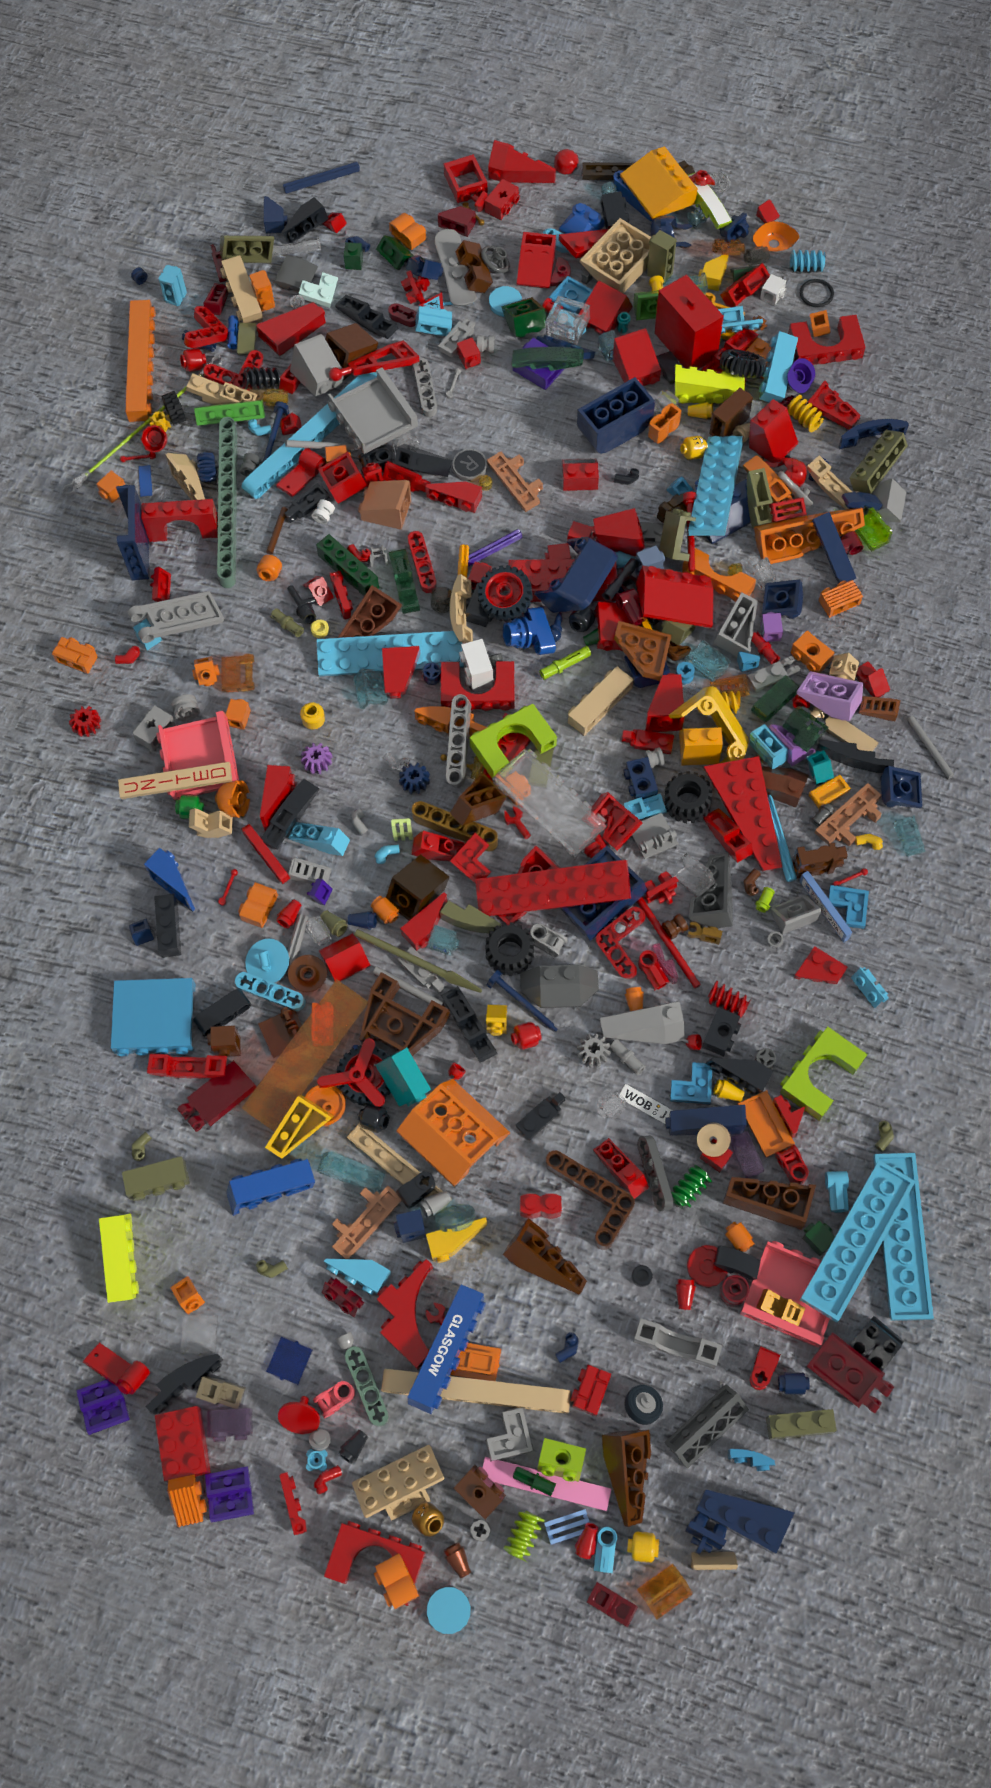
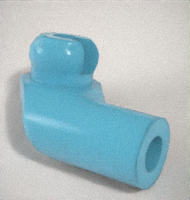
[248,419,272,436]
[375,844,400,864]

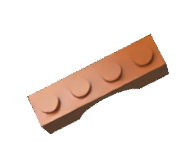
[682,548,756,602]

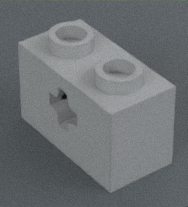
[132,705,175,752]

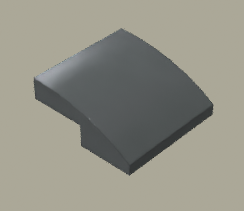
[273,256,318,292]

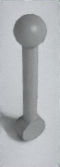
[446,368,461,399]

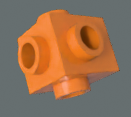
[192,656,220,686]

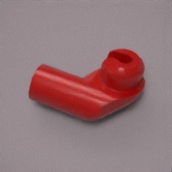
[347,544,371,561]
[314,1465,342,1494]

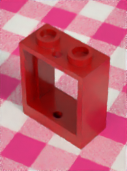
[443,154,488,203]

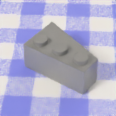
[713,592,758,657]

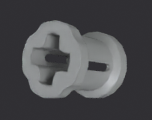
[470,1520,490,1541]

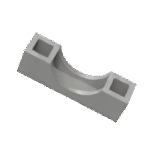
[633,1318,722,1369]

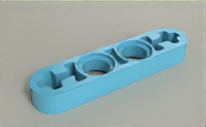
[235,972,306,1011]

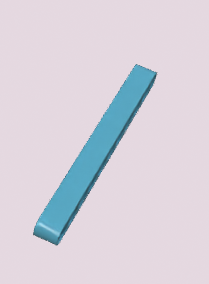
[242,372,377,499]

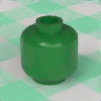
[175,795,204,819]

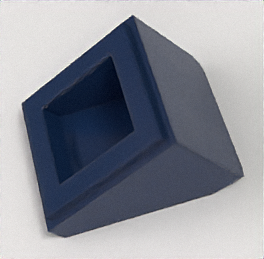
[406,255,421,277]
[129,918,154,946]

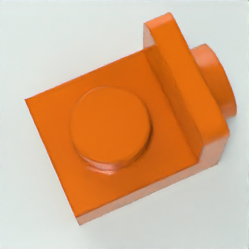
[170,1276,205,1314]

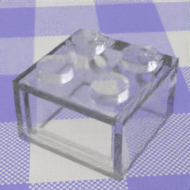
[545,296,590,345]

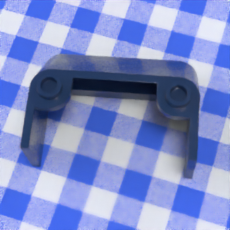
[535,537,618,613]

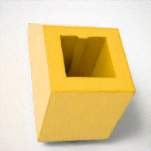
[486,1005,507,1036]

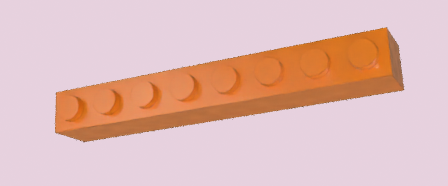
[125,300,156,422]

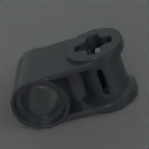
[358,448,393,474]
[396,1172,436,1209]

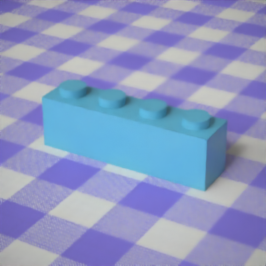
[759,331,798,403]

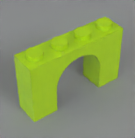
[470,704,557,780]
[780,1026,868,1121]

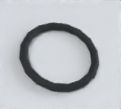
[800,279,834,307]

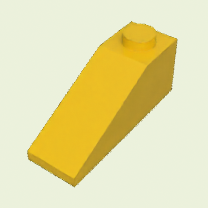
[426,1217,487,1263]

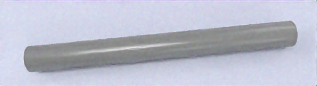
[285,440,355,451]
[907,716,954,779]
[373,967,444,1006]

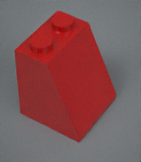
[578,280,633,337]
[613,328,661,386]
[749,399,798,463]
[591,508,645,556]
[382,646,421,699]
[645,673,685,732]

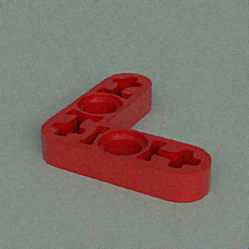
[184,306,228,348]
[203,350,263,391]
[596,907,645,979]

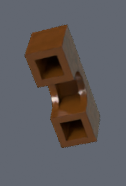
[455,240,493,294]

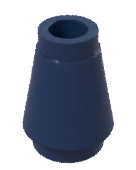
[348,911,377,930]

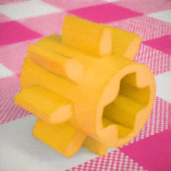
[149,411,171,432]

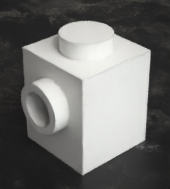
[760,274,787,306]

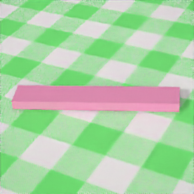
[483,1457,611,1511]

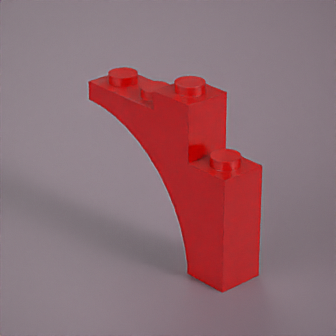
[377,1259,433,1370]

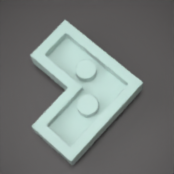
[298,272,338,308]

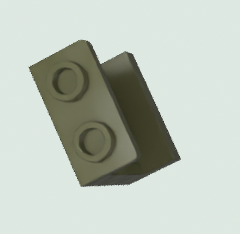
[659,509,696,561]

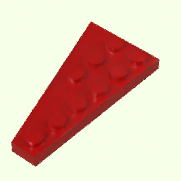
[703,756,782,871]

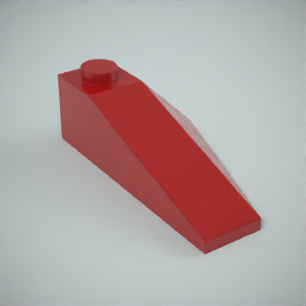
[488,140,556,183]
[499,846,561,925]

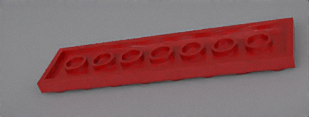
[475,860,631,917]

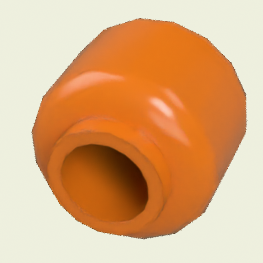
[256,555,282,581]

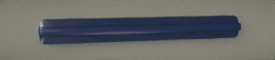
[283,162,360,194]

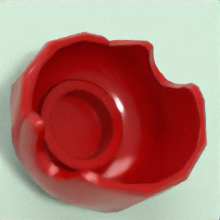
[554,149,579,174]
[141,425,168,453]

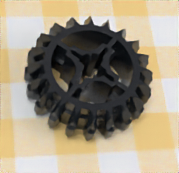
[719,349,766,378]

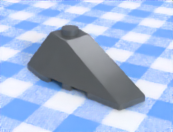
[689,853,733,928]

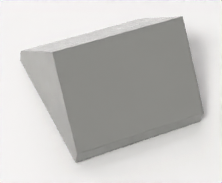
[866,479,906,523]
[770,894,821,935]

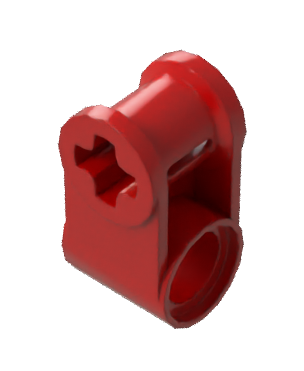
[775,1144,809,1185]
[749,1346,781,1390]

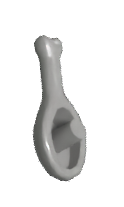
[778,471,813,507]

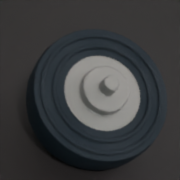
[624,1385,663,1425]

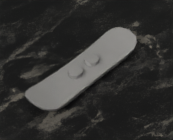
[435,229,477,306]

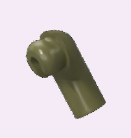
[256,1260,288,1278]

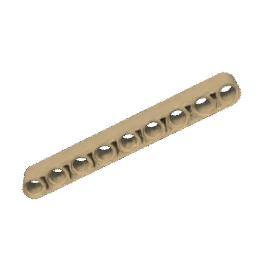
[381,1369,571,1413]

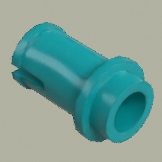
[617,312,631,333]

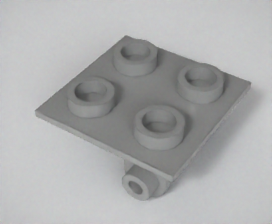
[632,812,679,859]

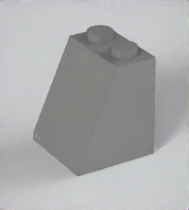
[290,334,343,396]

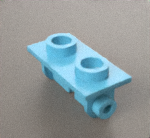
[851,967,889,1008]

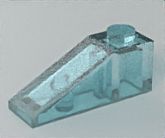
[317,1151,385,1193]

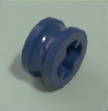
[131,267,148,285]

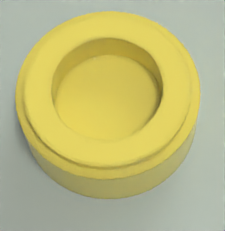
[311,619,329,638]

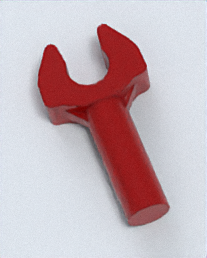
[504,806,531,839]
[425,1303,446,1325]

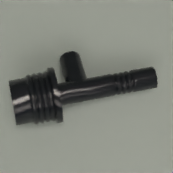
[287,585,316,624]

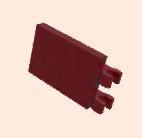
[177,1060,257,1132]
[807,1332,894,1413]

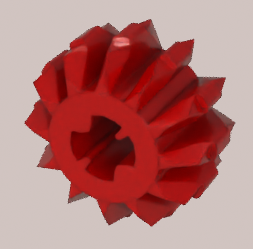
[69,706,101,737]

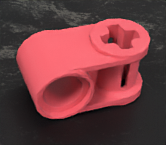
[313,1381,355,1419]

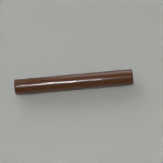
[266,507,288,555]

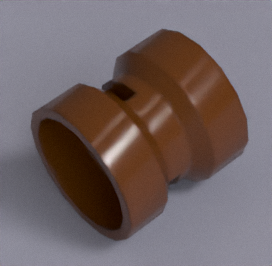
[662,914,689,940]

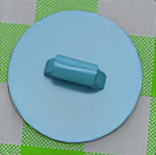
[245,939,289,985]

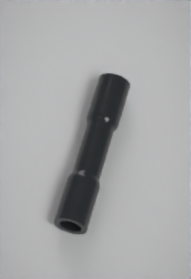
[602,558,639,602]

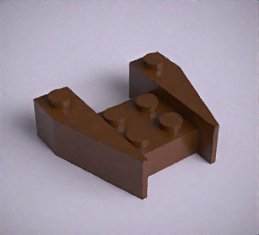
[359,972,450,1056]

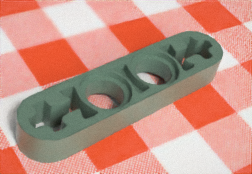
[345,1346,389,1427]

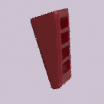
[203,283,229,316]

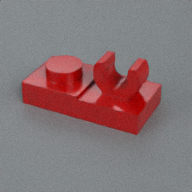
[150,566,171,602]

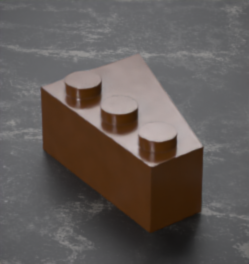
[450,772,507,826]

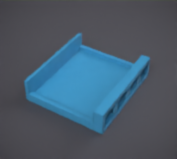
[111,978,196,1056]

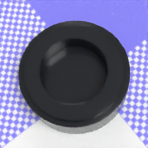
[632,1265,653,1287]

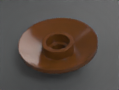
[288,955,327,992]

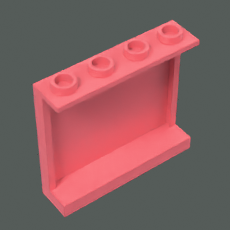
[156,711,239,800]
[740,1241,830,1348]

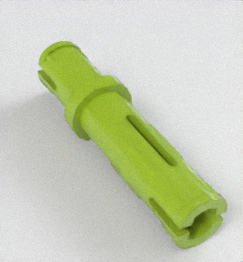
[539,646,591,680]

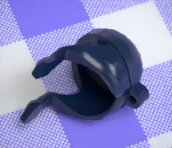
[650,215,692,248]

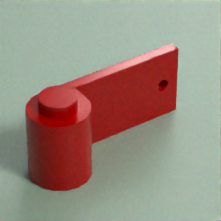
[276,448,326,497]
[83,1342,150,1395]

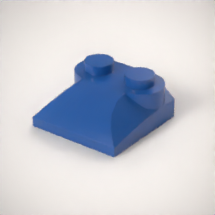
[559,203,605,234]

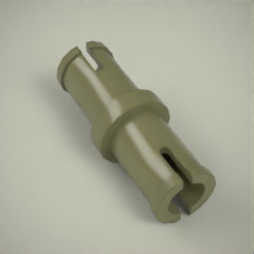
[270,608,304,638]

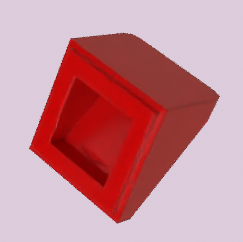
[756,199,780,223]
[322,212,347,233]
[280,412,302,435]

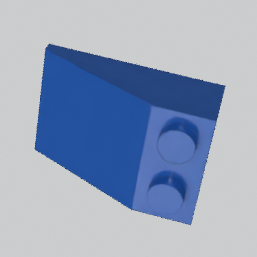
[144,848,195,912]

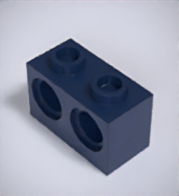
[623,757,658,799]

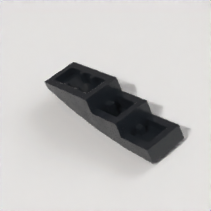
[335,295,399,339]
[816,740,894,773]
[441,986,497,1063]

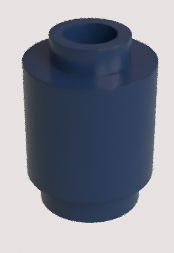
[778,1372,810,1395]

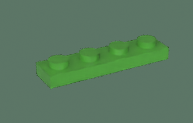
[194,400,265,426]

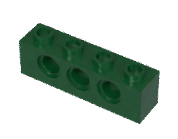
[316,534,380,596]

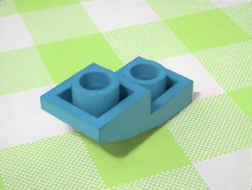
[728,1449,775,1471]

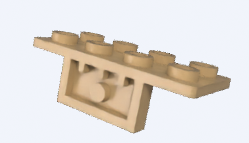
[352,1445,444,1521]

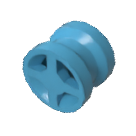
[676,662,695,685]

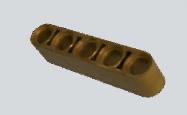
[411,801,498,851]

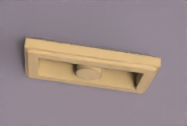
[691,1552,738,1570]

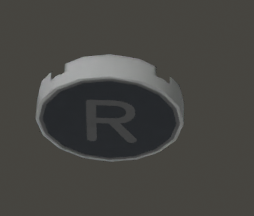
[453,449,487,481]

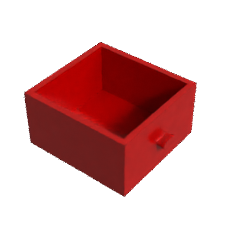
[654,274,724,370]

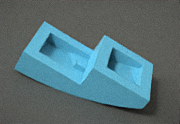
[624,793,667,820]

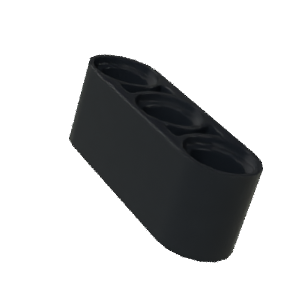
[193,988,251,1037]

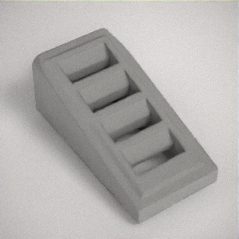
[289,858,331,884]

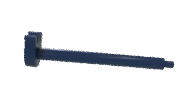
[262,401,289,463]
[486,970,558,1032]

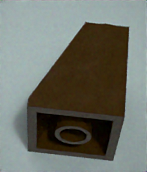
[386,854,450,921]

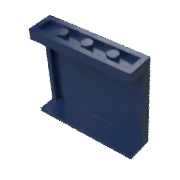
[116,485,149,581]

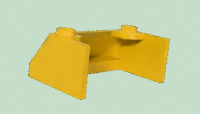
[669,686,749,776]

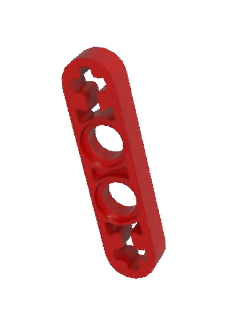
[408,531,437,593]
[241,824,290,885]

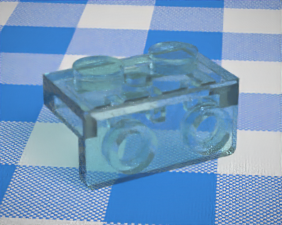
[685,640,731,682]
[353,669,388,709]

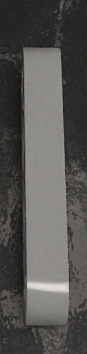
[413,358,437,417]

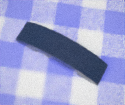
[839,419,909,449]

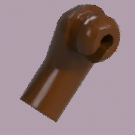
[743,869,761,896]

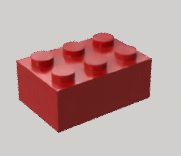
[154,1406,211,1483]

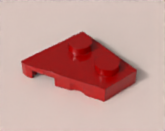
[794,946,848,984]

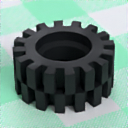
[161,391,186,426]

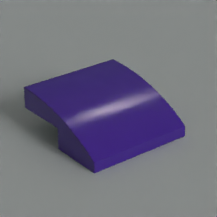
[76,1379,130,1435]
[205,1466,254,1523]

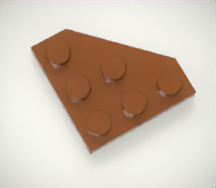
[614,621,671,681]

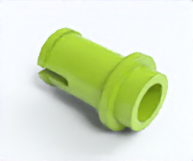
[755,887,775,913]

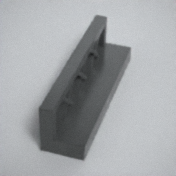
[664,1384,749,1469]

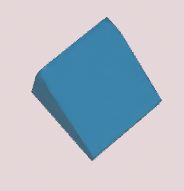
[666,476,693,496]
[737,652,760,671]

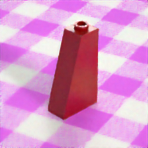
[256,302,326,356]

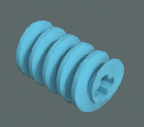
[790,250,825,272]

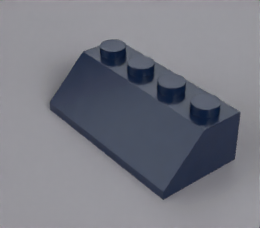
[706,479,751,544]

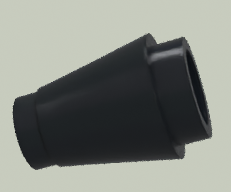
[338,1429,368,1464]

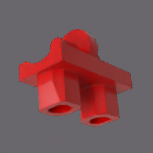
[401,270,430,304]
[645,871,679,905]

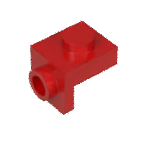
[361,463,384,488]

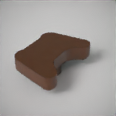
[667,641,691,661]

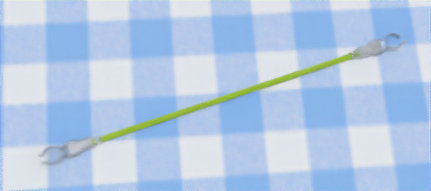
[62,355,224,497]

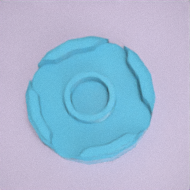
[489,286,522,317]
[427,1587,471,1634]

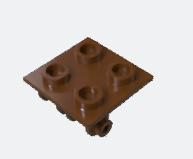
[258,1007,309,1058]

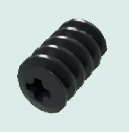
[243,367,280,390]

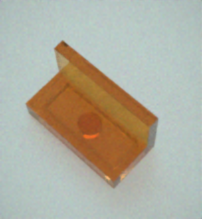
[637,1564,693,1620]

